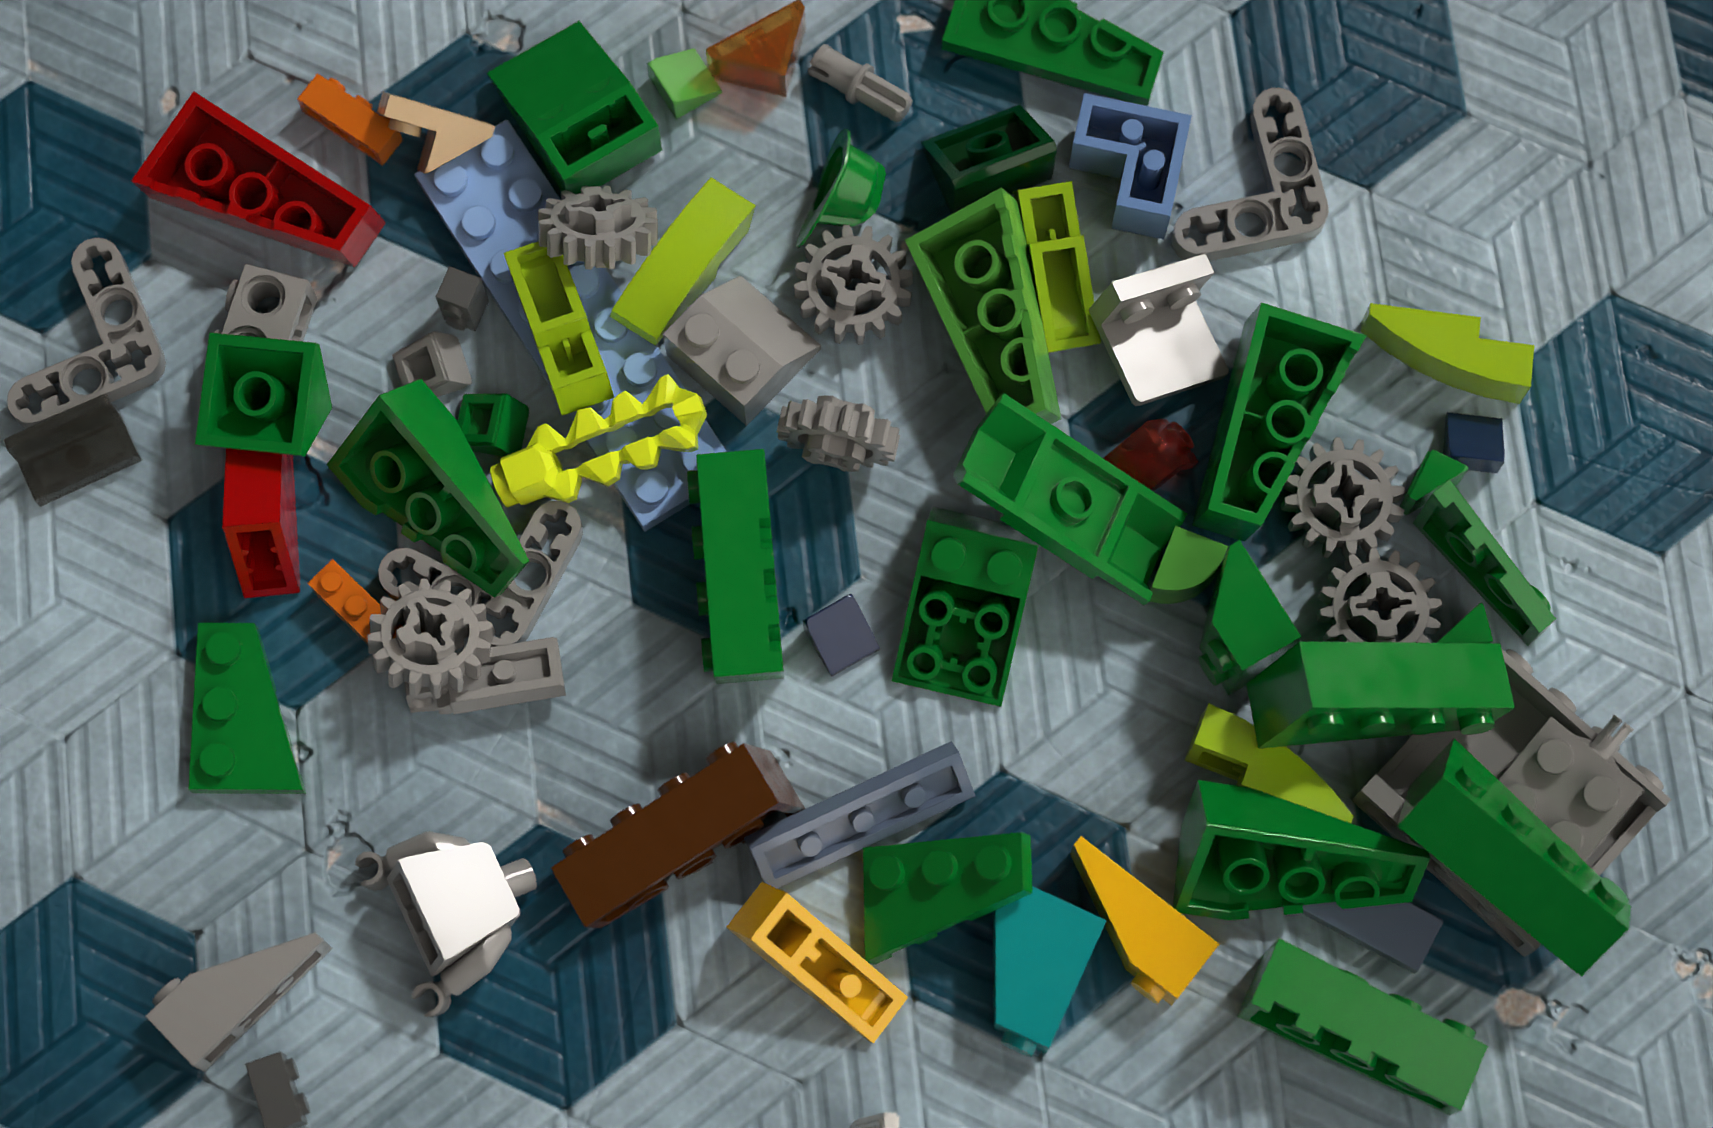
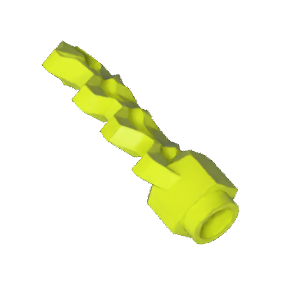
[490,374,707,508]

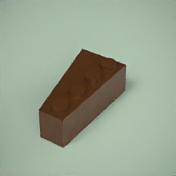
[551,741,805,928]

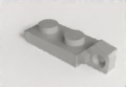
[404,637,566,715]

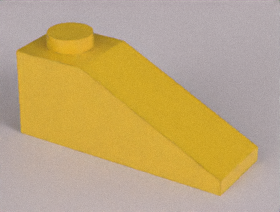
[1070,836,1219,1006]
[726,882,909,1044]

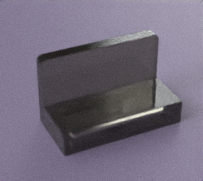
[3,394,142,507]

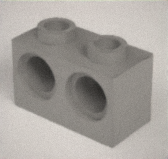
[214,264,317,341]

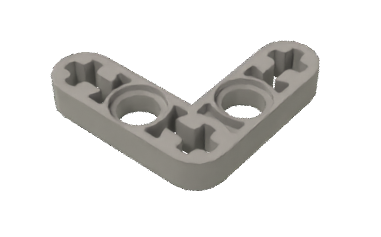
[1171,88,1329,261]
[7,238,166,431]
[378,500,583,647]

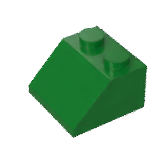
[1198,540,1301,695]

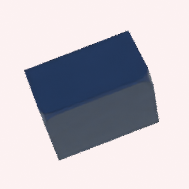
[1443,412,1505,473]
[803,594,880,677]

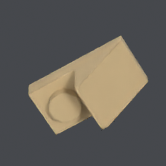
[377,92,495,174]

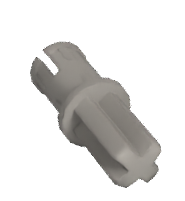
[808,44,913,122]

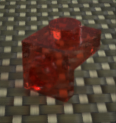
[1103,419,1198,492]

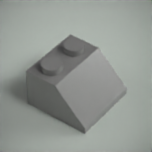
[663,275,821,426]

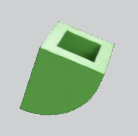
[1150,526,1228,604]

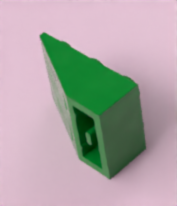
[487,21,662,195]
[892,507,1039,707]

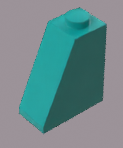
[993,886,1107,1057]

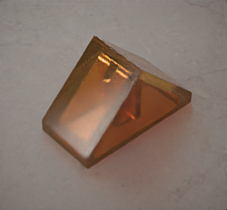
[706,0,806,97]

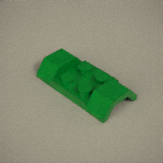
[953,393,1187,605]

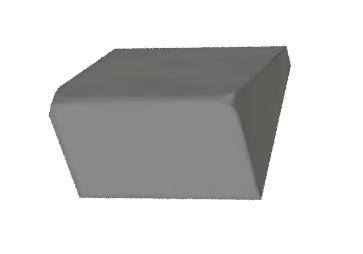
[392,331,472,397]

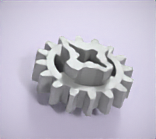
[538,186,658,270]
[794,225,913,345]
[776,395,900,472]
[1281,437,1406,560]
[1316,548,1442,643]
[367,578,493,699]

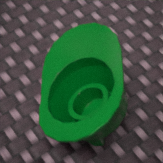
[796,128,886,248]

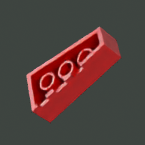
[131,91,386,267]

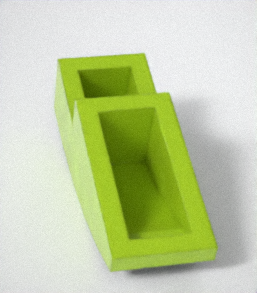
[610,177,756,346]
[1013,181,1101,353]
[504,241,615,416]
[1360,303,1534,404]
[1184,703,1354,823]

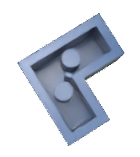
[1069,93,1192,240]

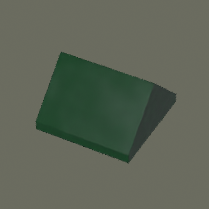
[921,104,1057,214]

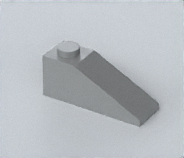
[146,933,332,1072]

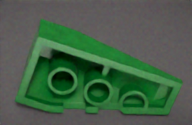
[326,379,529,598]
[1173,780,1430,921]

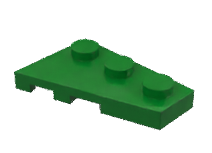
[1413,479,1556,646]
[188,623,306,794]
[863,832,1032,965]

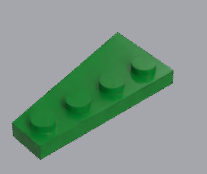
[941,0,1164,106]

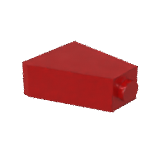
[222,448,300,598]

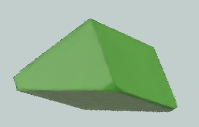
[647,48,722,119]

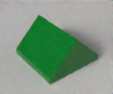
[195,332,333,457]

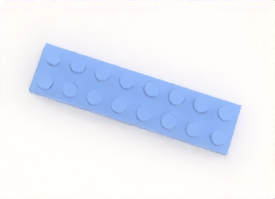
[414,120,726,532]

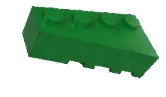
[1397,738,1632,977]

